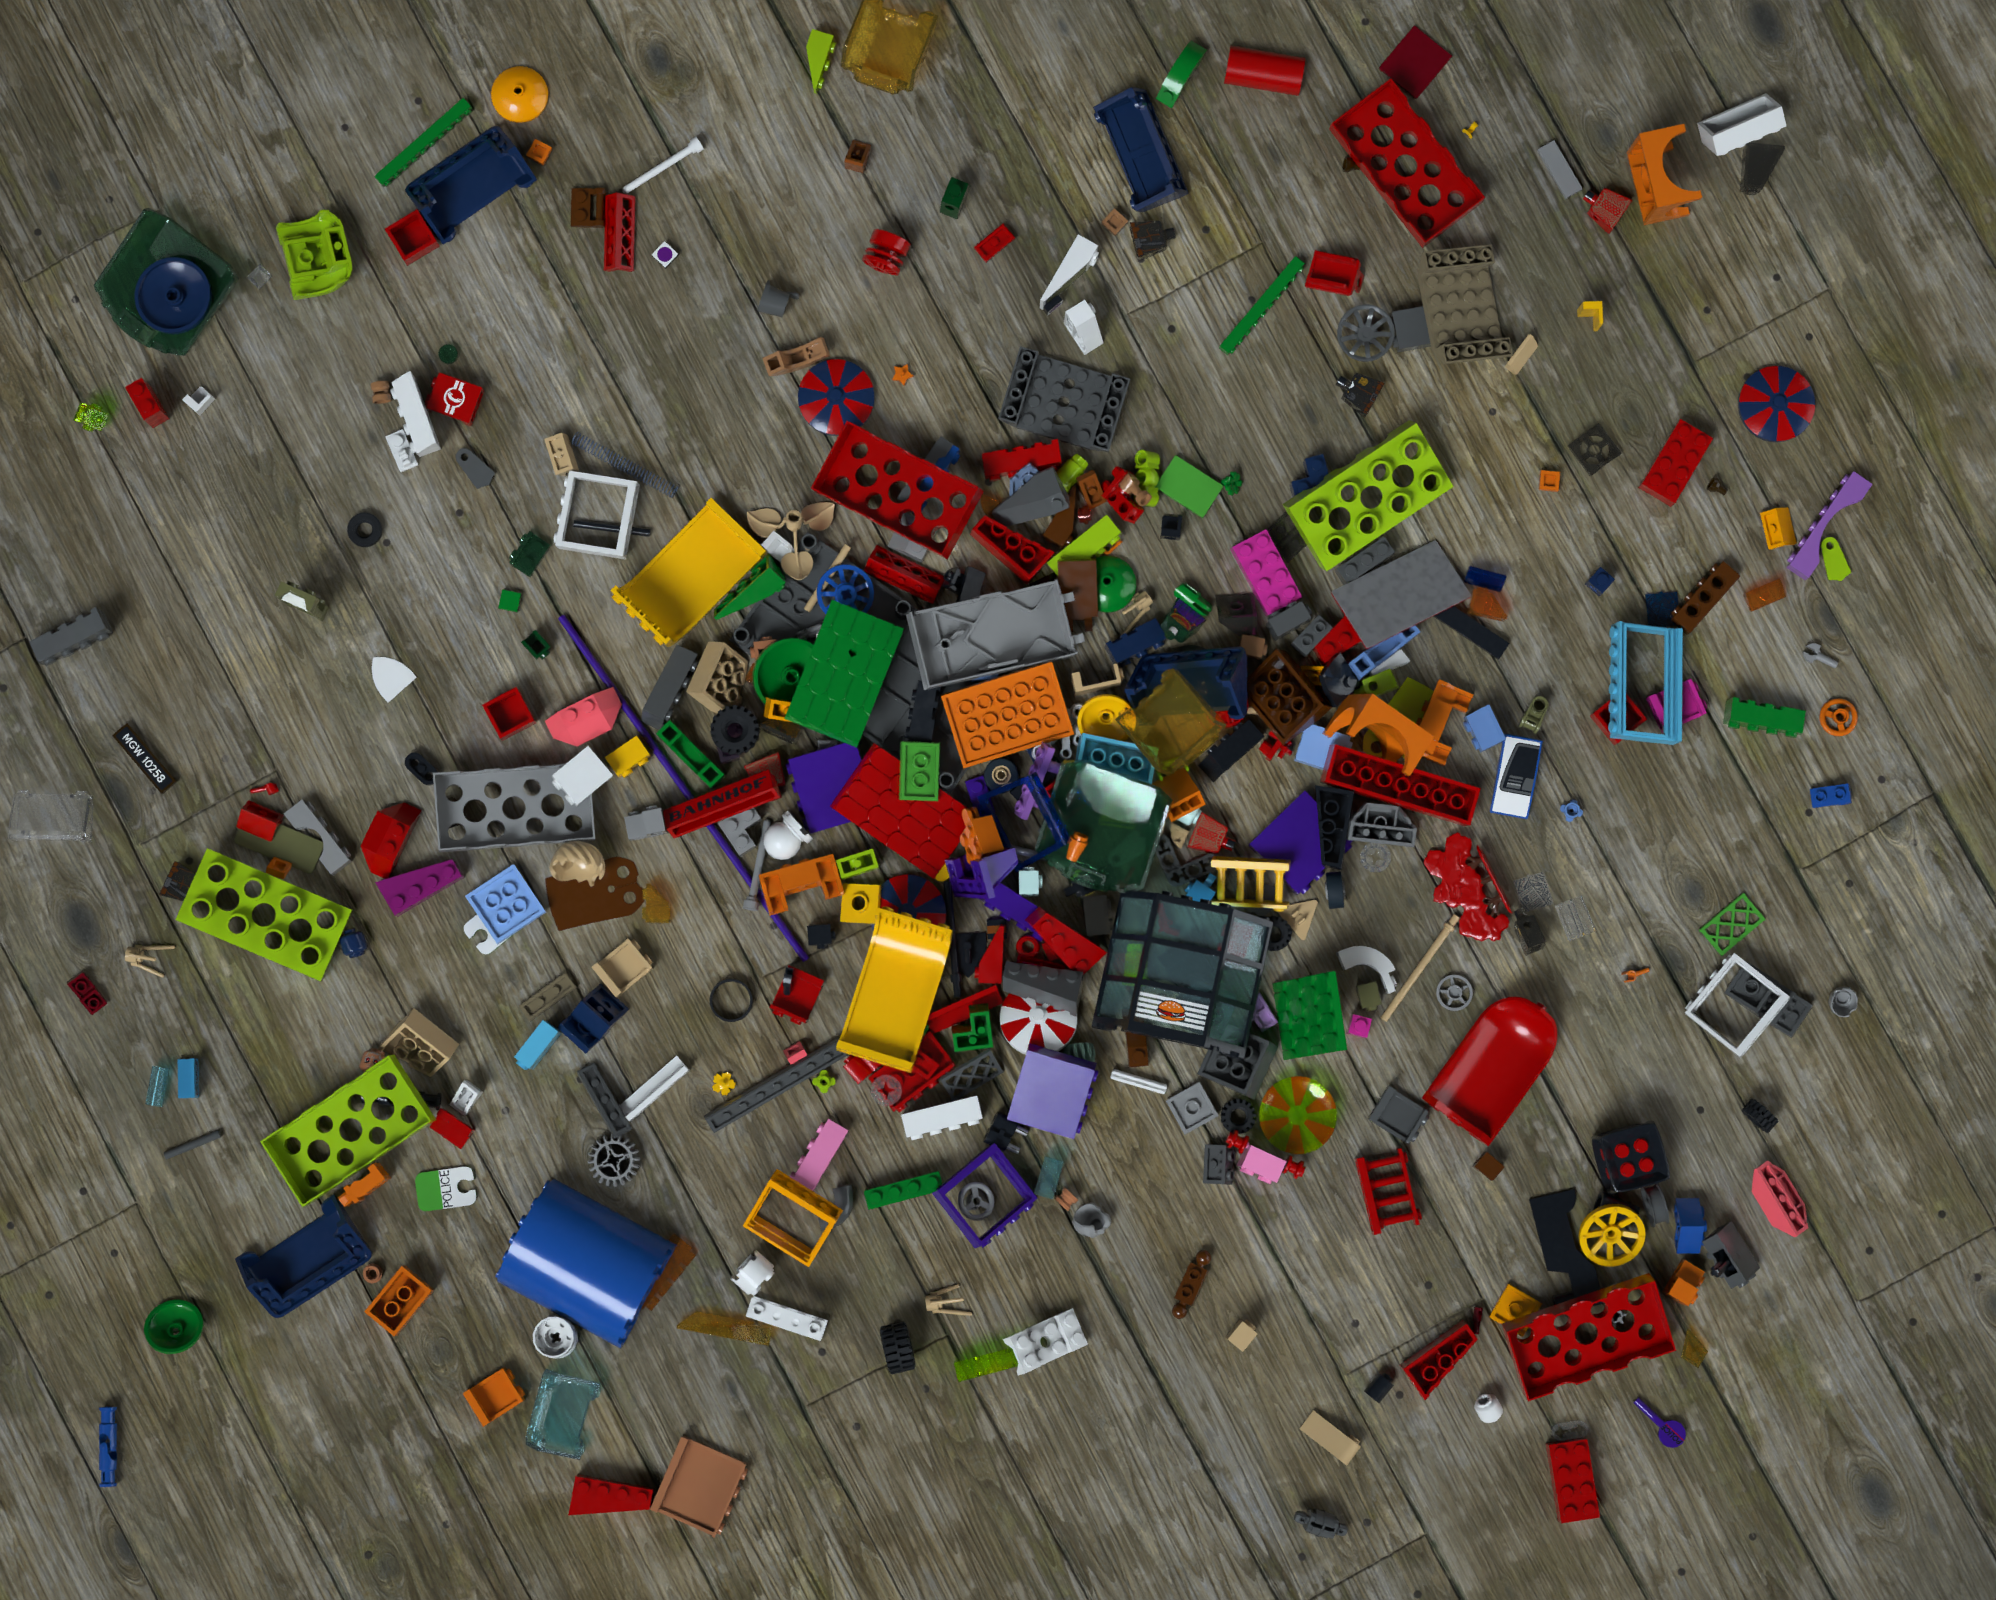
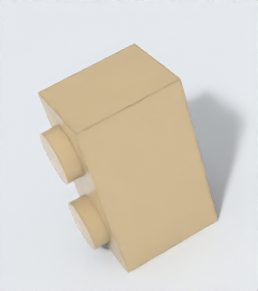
[1225,1320,1257,1352]

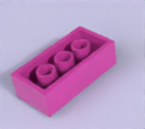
[1230,529,1302,617]

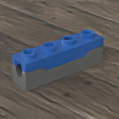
[897,436,960,513]

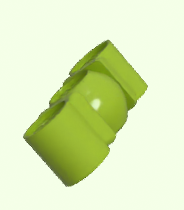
[1133,450,1160,507]

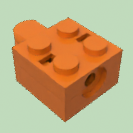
[960,807,1004,867]

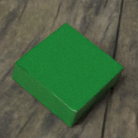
[498,590,522,613]

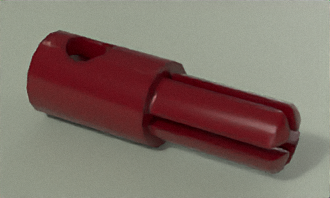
[1472,1307,1483,1335]

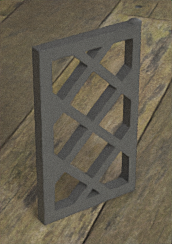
[940,1048,1004,1102]

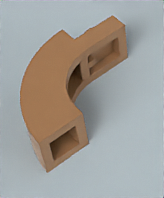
[762,337,830,376]

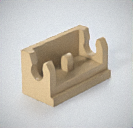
[544,433,579,476]

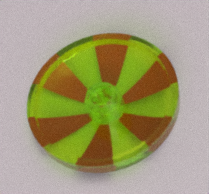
[1259,1076,1337,1154]

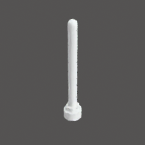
[622,137,704,194]

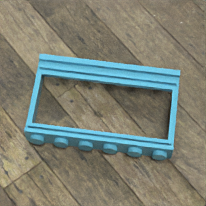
[1608,621,1683,745]

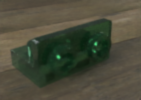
[509,531,551,577]

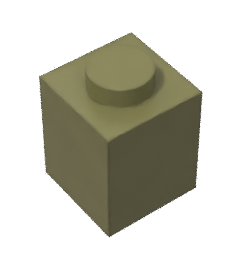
[1356,982,1381,1012]

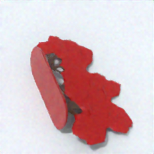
[1424,832,1513,941]

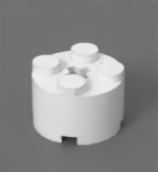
[731,1250,774,1296]

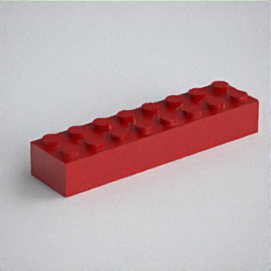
[1320,744,1481,826]

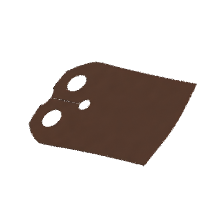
[545,857,644,931]

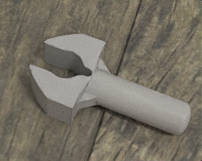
[1802,643,1838,668]

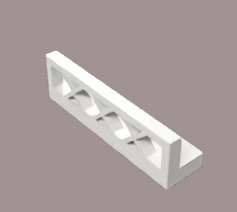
[619,1056,690,1122]

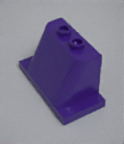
[945,847,1018,899]

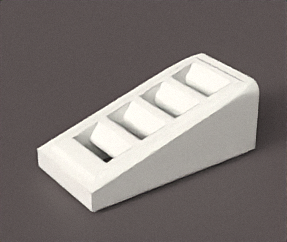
[1369,649,1410,677]

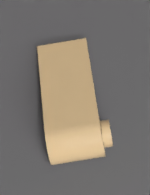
[1300,1410,1361,1465]

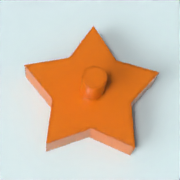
[892,364,914,386]

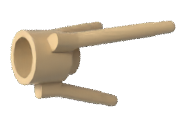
[1122,591,1153,635]
[125,945,175,978]
[925,1284,972,1316]

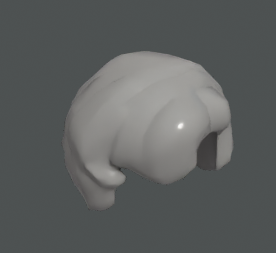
[1072,1202,1111,1238]

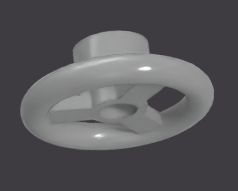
[958,1182,994,1221]

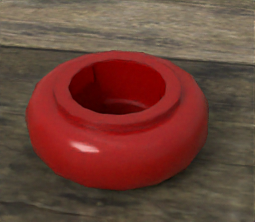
[1016,935,1040,958]

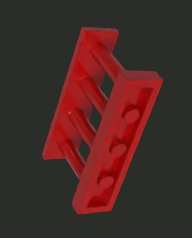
[1355,1148,1422,1235]

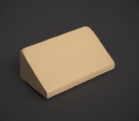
[1505,334,1538,375]

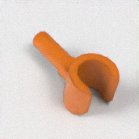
[1621,967,1649,983]

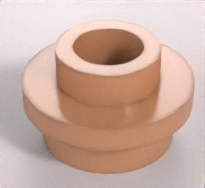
[363,1264,383,1283]

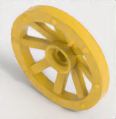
[1579,1204,1646,1267]

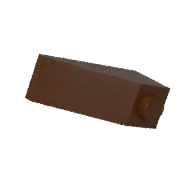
[1043,486,1076,549]
[1123,1009,1149,1068]

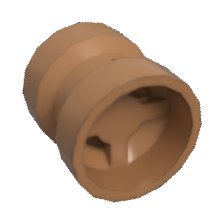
[370,381,392,404]

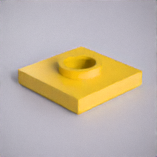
[840,883,881,924]

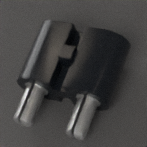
[983,1111,1028,1154]

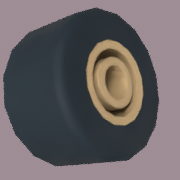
[984,758,1018,794]

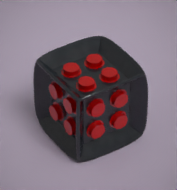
[1591,1121,1670,1194]

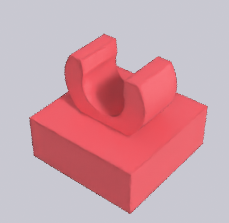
[783,1041,807,1065]

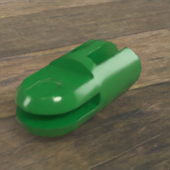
[1174,582,1212,616]

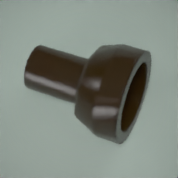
[1342,157,1360,172]
[1706,477,1728,496]

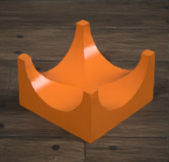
[1627,124,1702,225]
[1322,693,1434,776]

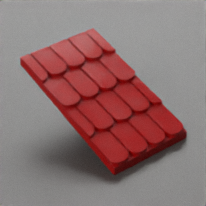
[830,743,967,879]

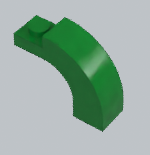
[1156,40,1207,108]

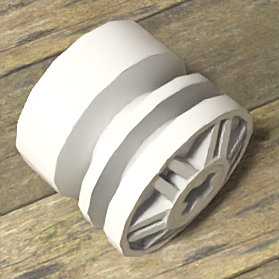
[533,1317,578,1359]

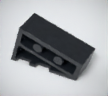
[905,680,941,743]
[1198,720,1265,782]

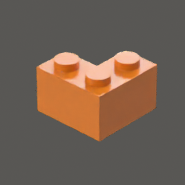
[1662,1259,1705,1306]

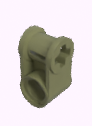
[1518,696,1548,734]

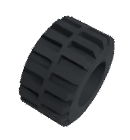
[880,1321,916,1374]

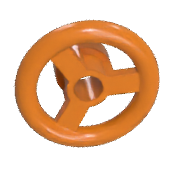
[1819,698,1858,736]

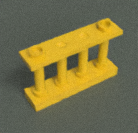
[1211,856,1291,912]

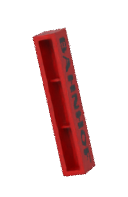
[663,769,780,839]

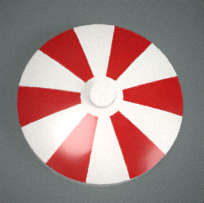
[1000,993,1078,1055]

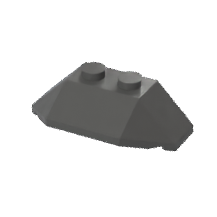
[1346,802,1417,847]

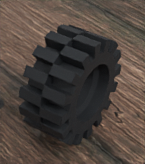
[1256,916,1292,951]
[1742,1098,1779,1133]
[1220,1099,1256,1134]

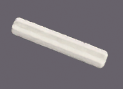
[1110,1069,1167,1094]

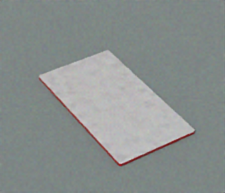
[1331,540,1471,649]

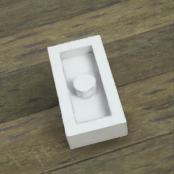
[385,429,418,472]

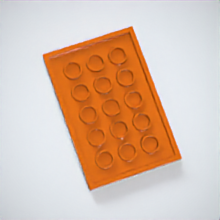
[941,660,1074,769]

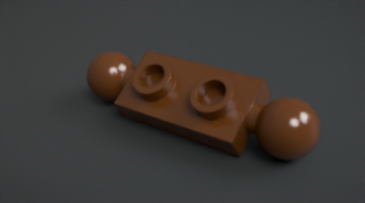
[1172,1250,1211,1319]

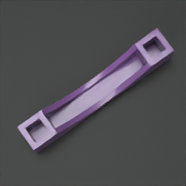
[1786,471,1872,580]

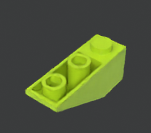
[806,29,836,94]

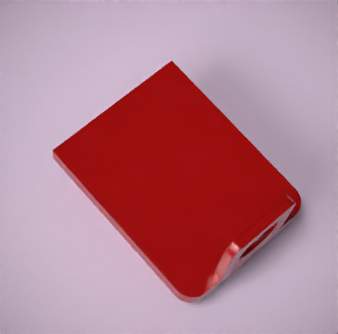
[1305,250,1364,296]

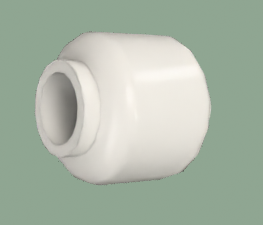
[1474,1394,1503,1423]

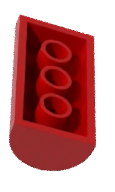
[1224,45,1305,96]

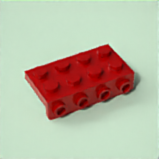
[868,1031,956,1113]

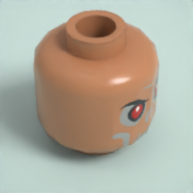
[359,1048,386,1072]

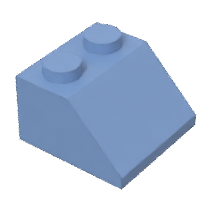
[1463,705,1506,753]

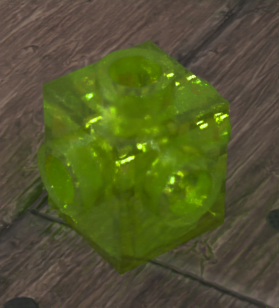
[73,403,108,432]

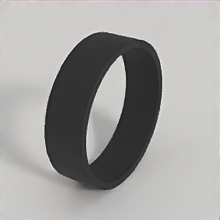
[710,979,753,1022]

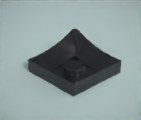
[1319,653,1361,707]

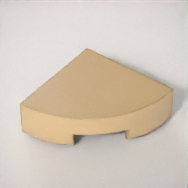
[1170,823,1189,849]

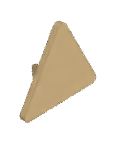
[1277,900,1318,940]

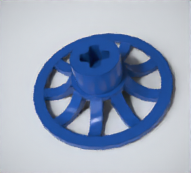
[817,564,874,614]

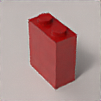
[125,377,169,428]

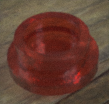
[1078,505,1092,525]

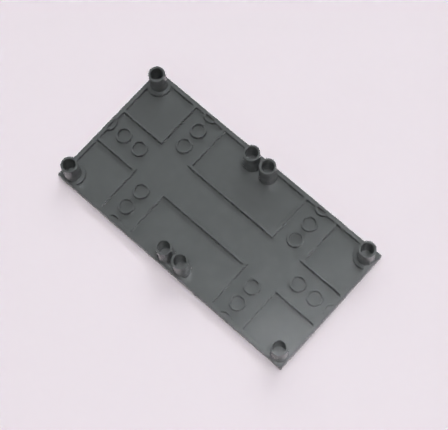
[729,532,1009,795]

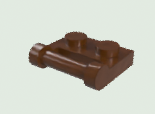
[571,188,606,228]

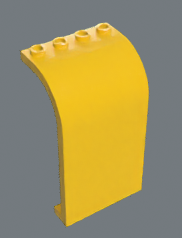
[610,498,767,647]
[836,906,953,1073]

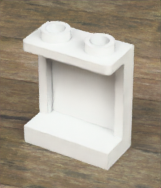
[552,746,613,806]

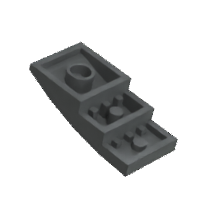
[1725,961,1813,1038]

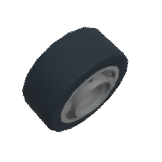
[1325,871,1346,909]

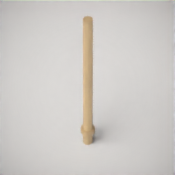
[1380,914,1460,1022]

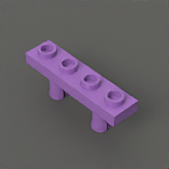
[1014,742,1065,820]

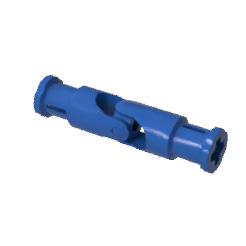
[99,1406,117,1487]

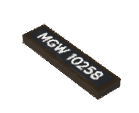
[112,723,177,794]

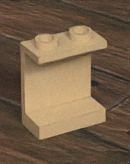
[1071,664,1124,696]

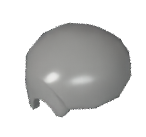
[1828,987,1858,1017]

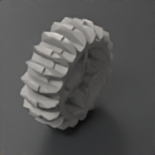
[588,1134,641,1187]

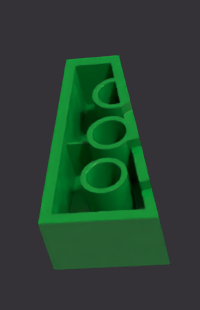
[1723,697,1806,738]

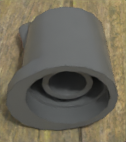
[757,280,800,317]

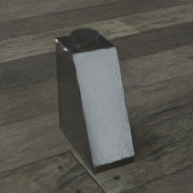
[1740,142,1785,195]

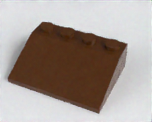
[1247,649,1332,745]

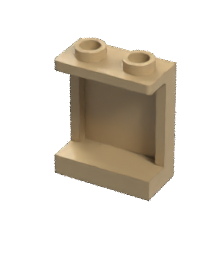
[592,938,653,998]

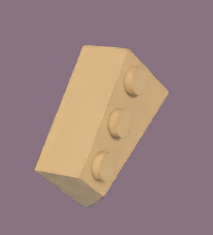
[686,642,748,714]
[377,1008,459,1077]

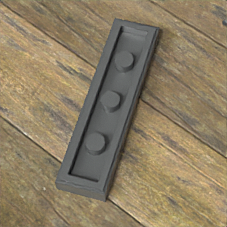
[577,1063,632,1139]

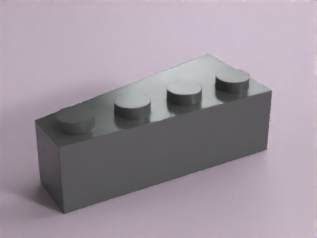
[29,607,113,666]
[641,644,699,730]

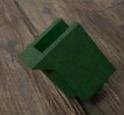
[521,630,551,660]

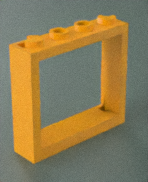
[743,1169,843,1267]

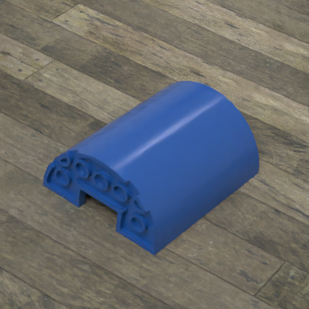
[495,1179,677,1349]

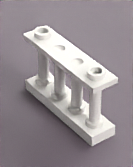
[746,1296,828,1341]

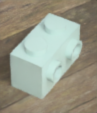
[1018,867,1042,897]

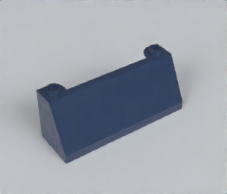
[1093,87,1189,212]

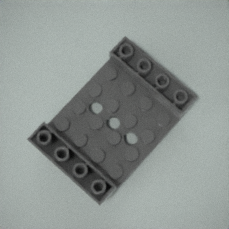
[998,346,1130,452]

